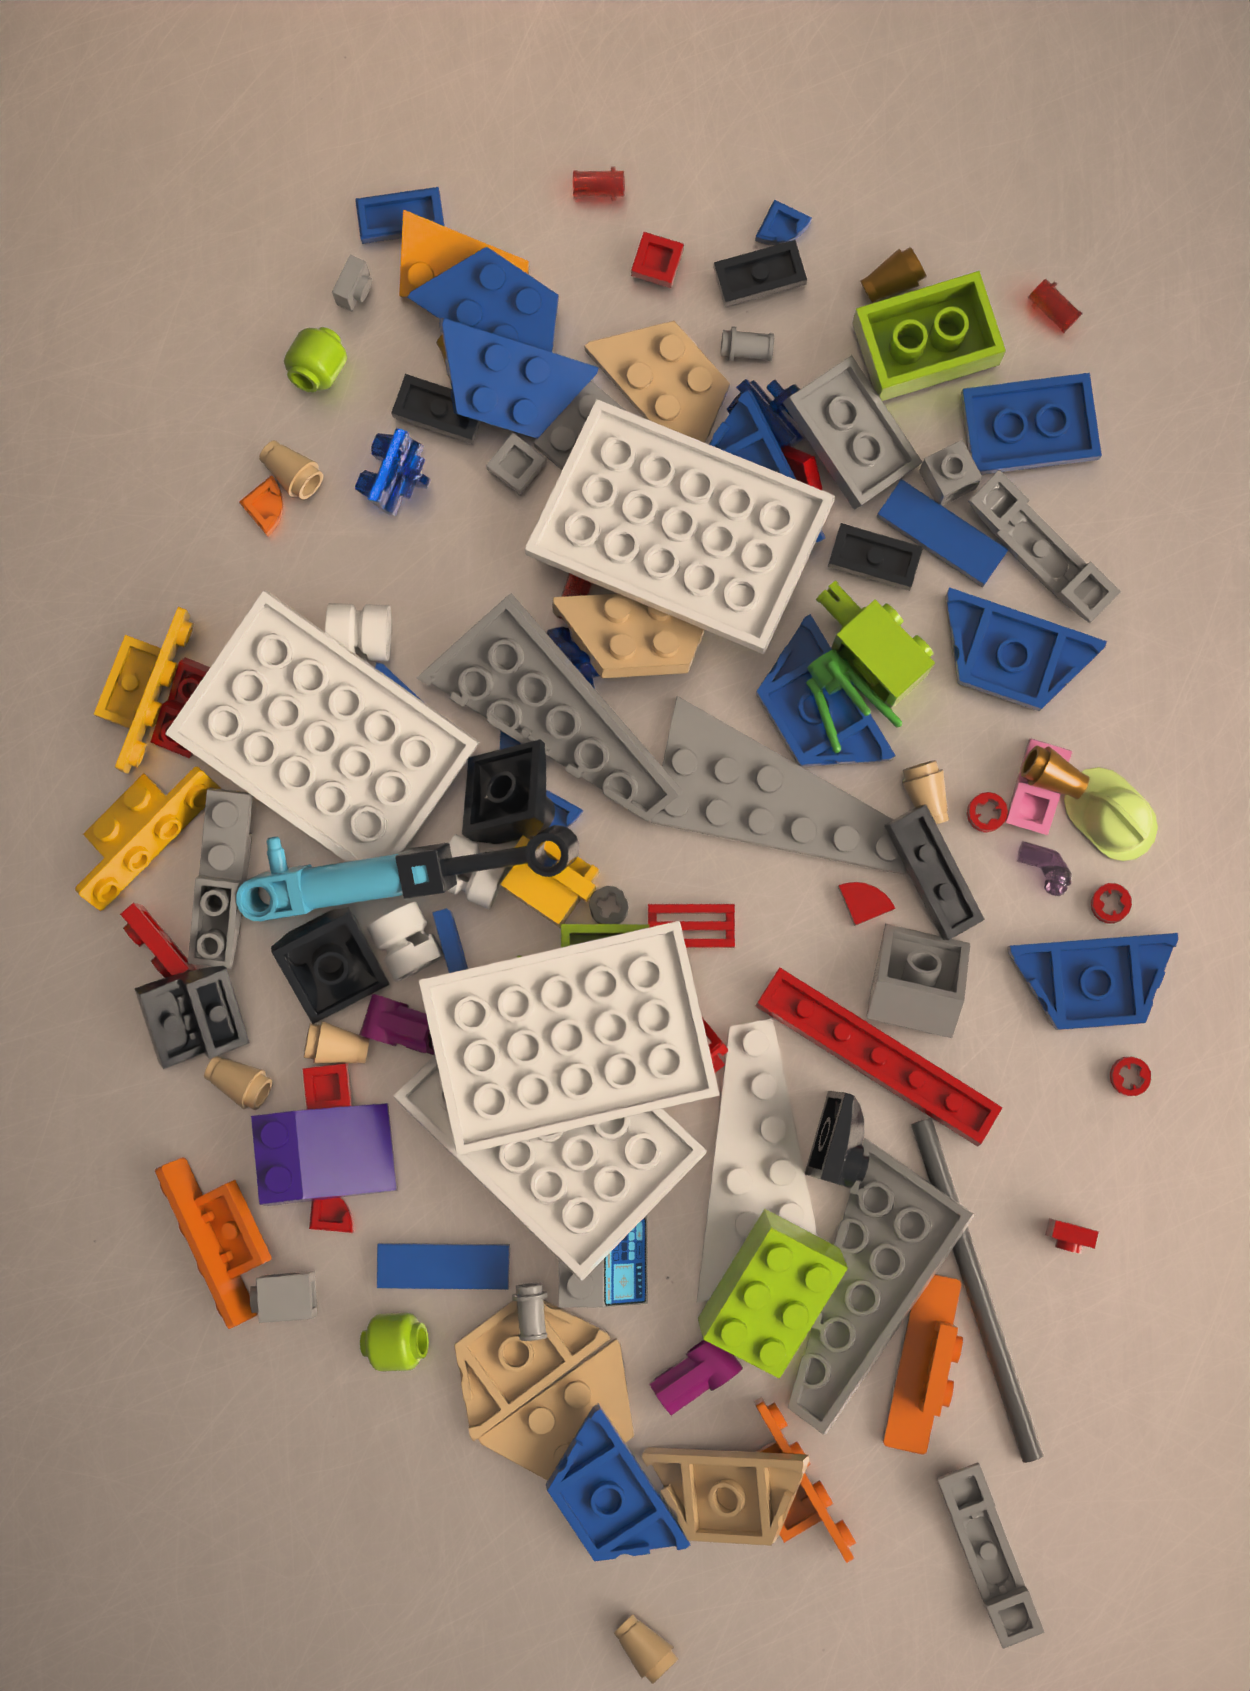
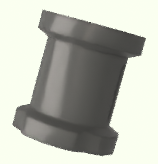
[589,886,629,924]

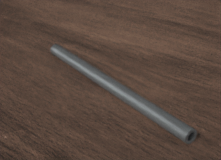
[911,1118,1044,1463]

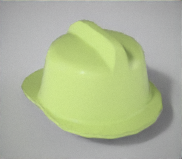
[1064,767,1158,861]

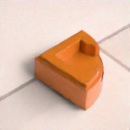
[239,475,283,537]

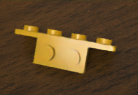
[93,607,194,774]
[75,766,221,911]

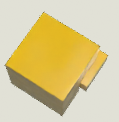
[500,836,600,929]

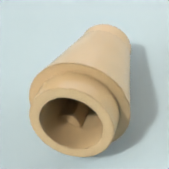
[259,440,323,500]
[902,760,949,825]
[304,1021,369,1064]
[204,1056,272,1110]
[614,1615,678,1684]

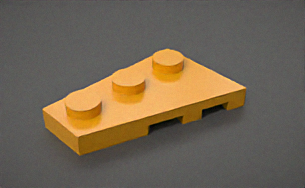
[399,210,529,297]

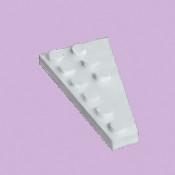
[697,1018,818,1303]

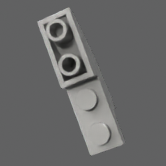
[188,788,253,969]

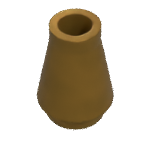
[860,247,927,303]
[1021,745,1089,799]

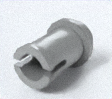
[721,327,774,361]
[512,1283,547,1341]

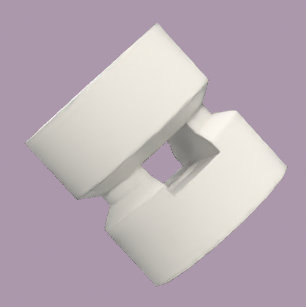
[325,603,392,661]
[447,834,509,909]
[367,902,444,982]

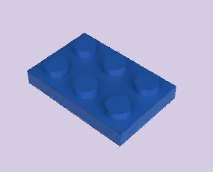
[961,373,1102,475]

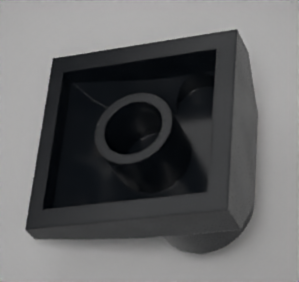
[462,739,555,844]
[271,907,390,1024]
[805,1091,869,1188]

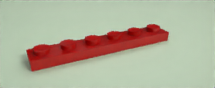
[755,967,1003,1147]

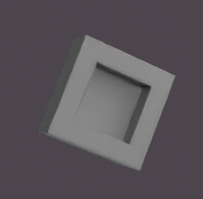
[332,255,372,312]
[486,433,547,495]

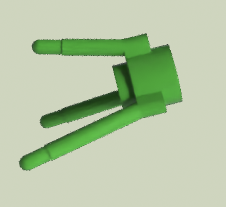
[806,649,902,753]

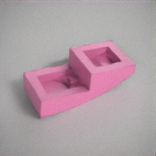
[1006,738,1072,835]

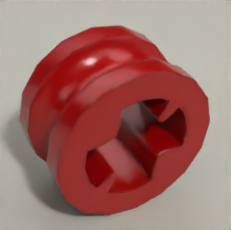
[966,792,1008,833]
[1091,883,1132,924]
[1110,1056,1152,1096]

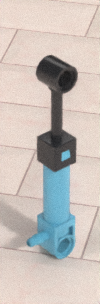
[236,825,579,921]

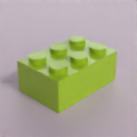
[852,271,1006,401]
[698,1209,848,1379]

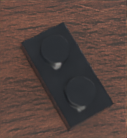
[713,240,807,307]
[391,374,481,444]
[828,523,923,591]

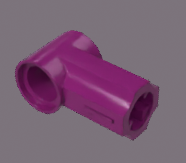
[359,993,435,1055]
[649,1340,743,1416]

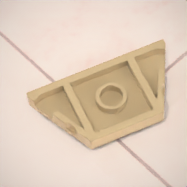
[584,321,730,443]
[552,594,705,678]
[454,1299,611,1441]
[478,1338,634,1481]
[642,1447,809,1546]

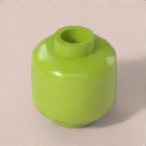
[284,327,347,393]
[360,1312,429,1372]

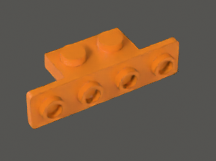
[155,1157,272,1329]
[883,1274,963,1455]
[754,1397,856,1563]

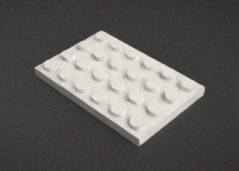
[524,399,834,654]
[165,591,480,862]
[419,921,720,1155]
[394,1055,706,1281]

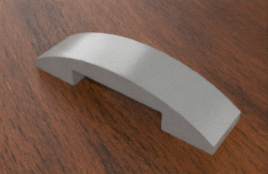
[968,470,1121,623]
[937,1462,1045,1649]

